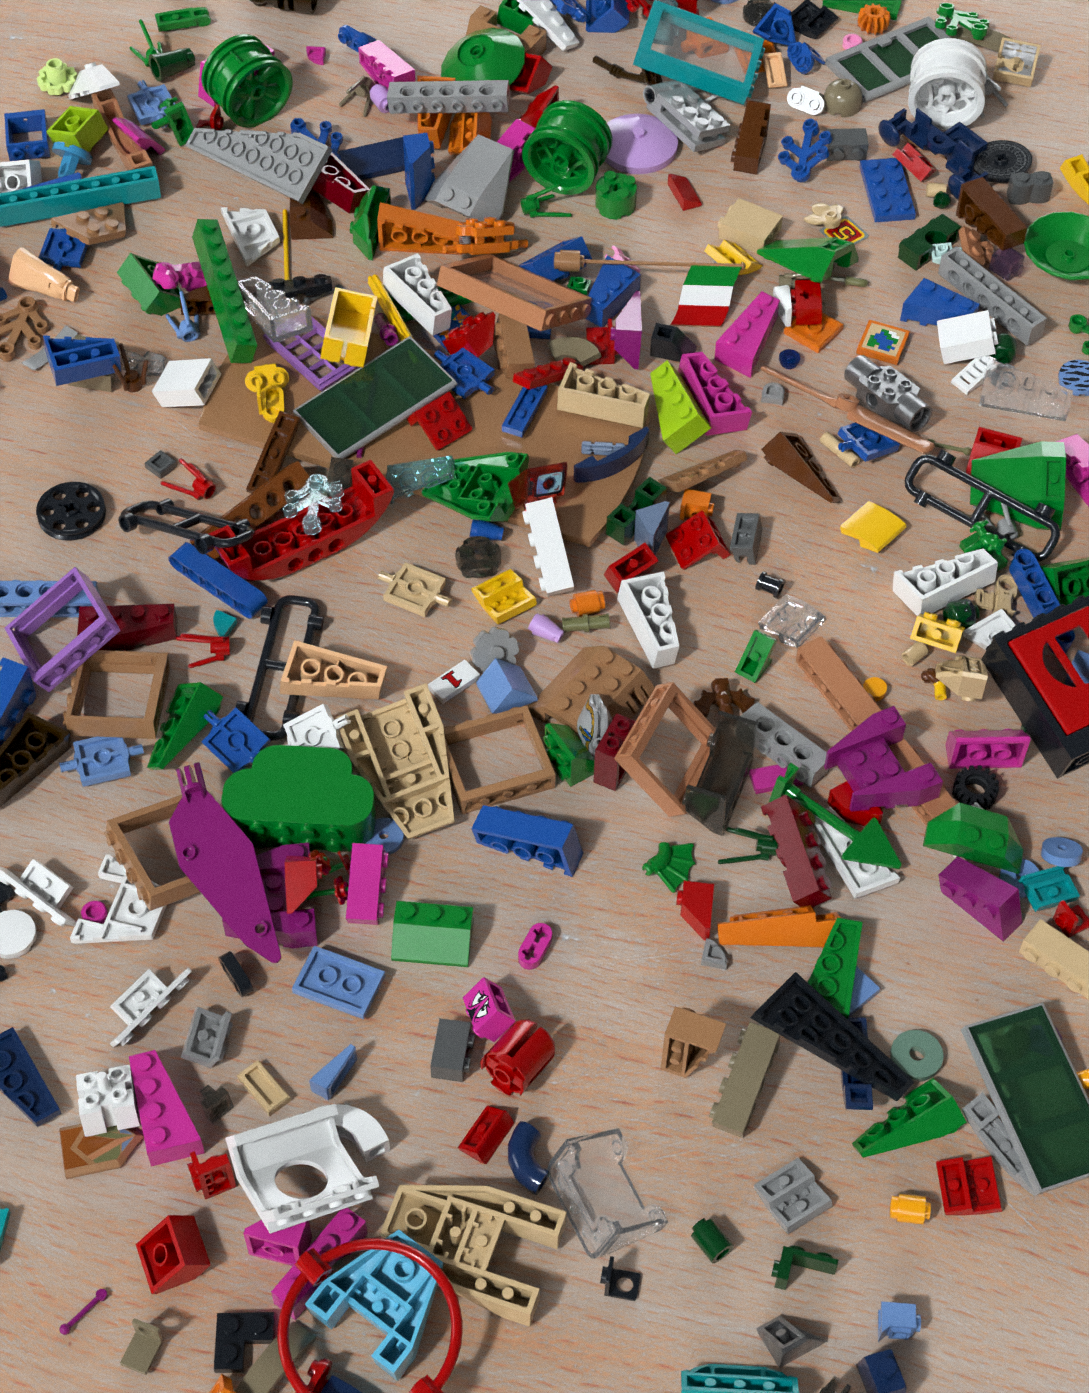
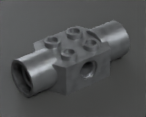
[844,355,932,432]

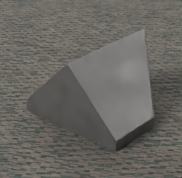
[756,1315,828,1368]

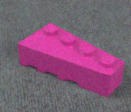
[714,291,780,378]
[129,1050,205,1166]

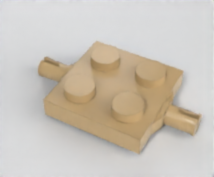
[378,562,452,617]

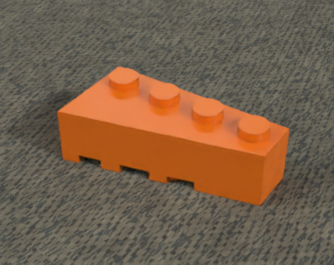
[377,202,463,255]

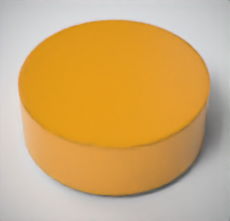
[863,677,887,701]

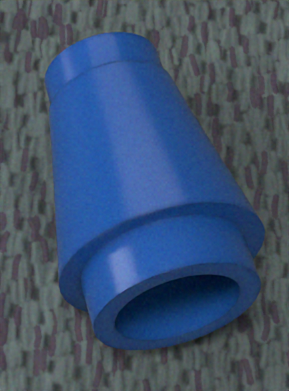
[469,519,504,541]

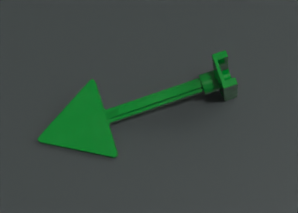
[768,763,902,869]

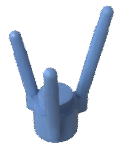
[166,291,201,342]

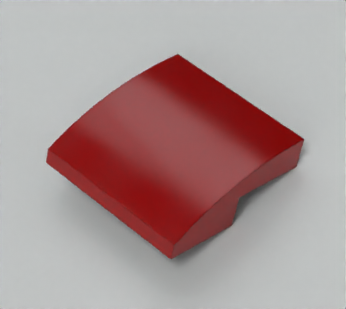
[936,1156,1002,1216]

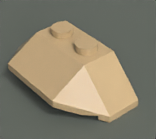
[935,655,988,702]

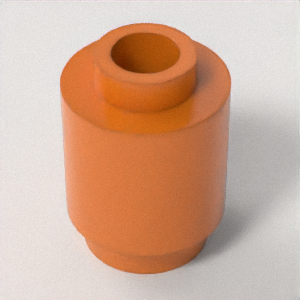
[569,590,605,617]

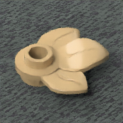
[804,203,843,229]

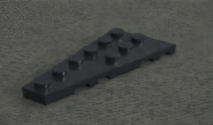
[750,972,914,1101]

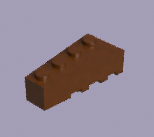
[956,177,1027,251]

